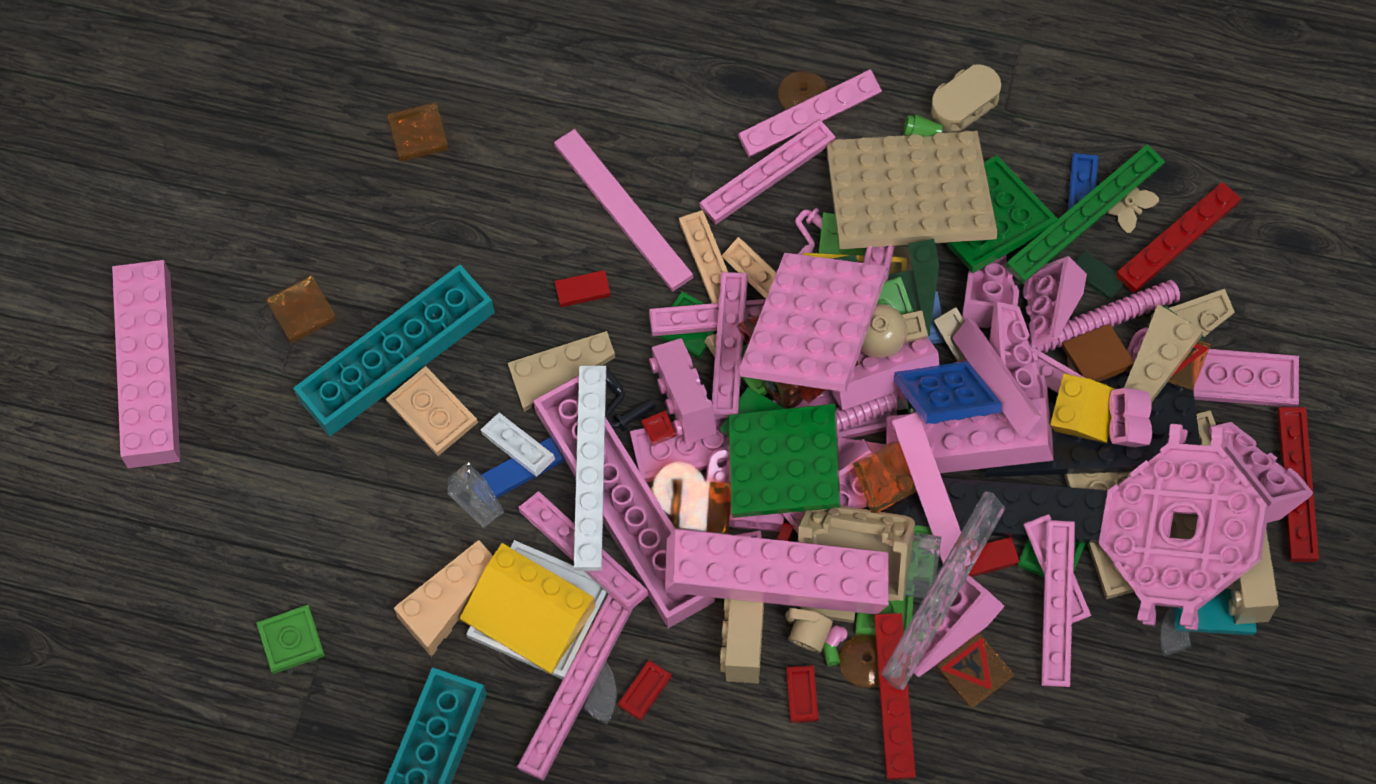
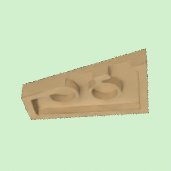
[1151,289,1235,344]

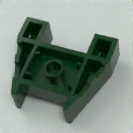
[833,239,939,336]

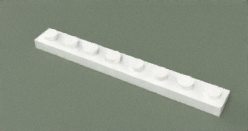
[574,366,606,571]

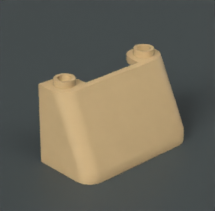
[798,506,915,601]

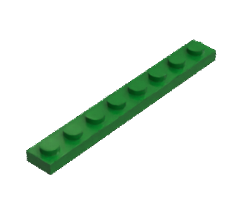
[1005,144,1165,285]

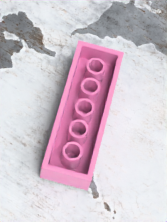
[886,398,1053,476]

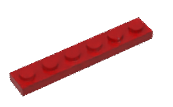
[1116,182,1242,294]
[1277,407,1319,562]
[874,613,915,780]

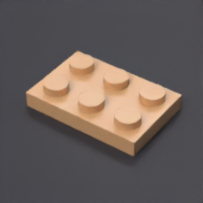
[386,366,478,456]

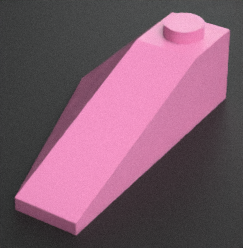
[782,439,900,533]

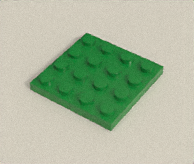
[945,155,1058,273]
[729,404,841,518]

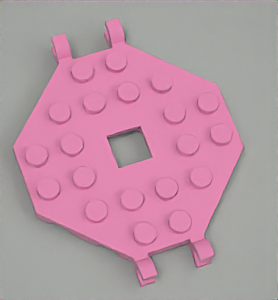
[1099,424,1269,631]

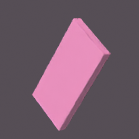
[1191,349,1299,407]

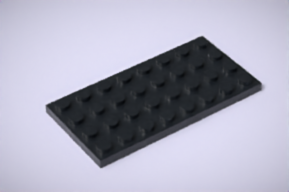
[985,372,1200,477]

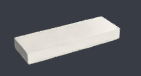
[480,413,555,477]

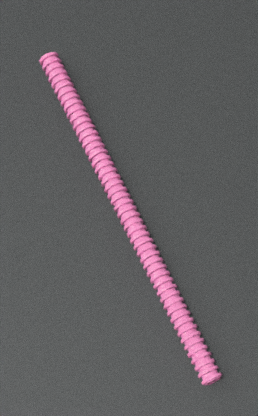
[836,280,1180,434]

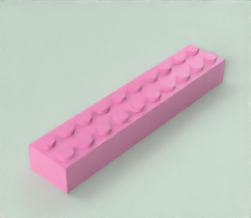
[533,376,715,628]

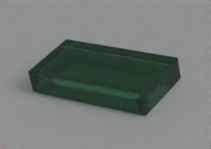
[1075,251,1124,302]

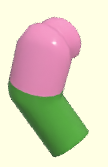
[823,625,848,666]

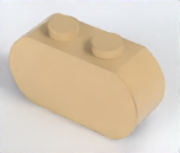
[931,65,1001,133]

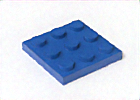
[894,361,1002,424]

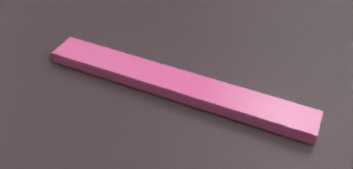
[554,129,693,292]
[518,594,633,781]

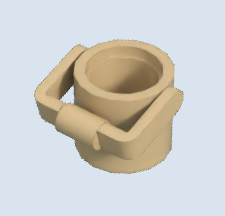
[786,608,833,653]

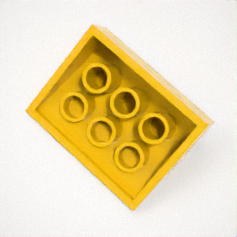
[460,543,596,675]

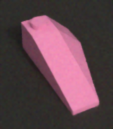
[962,255,1019,328]
[1023,256,1087,347]
[990,302,1049,406]
[1209,422,1313,523]
[905,565,1005,677]

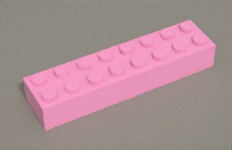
[112,260,180,468]
[665,529,888,614]

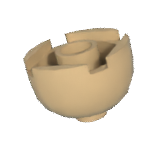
[861,304,907,359]

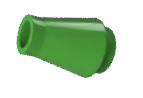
[904,114,942,137]

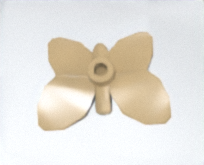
[1108,188,1159,233]

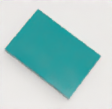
[1173,588,1257,635]

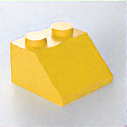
[1050,374,1116,443]

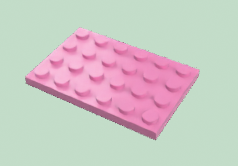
[739,253,888,392]

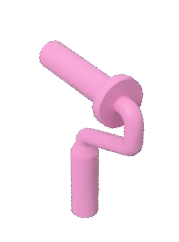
[795,208,823,255]

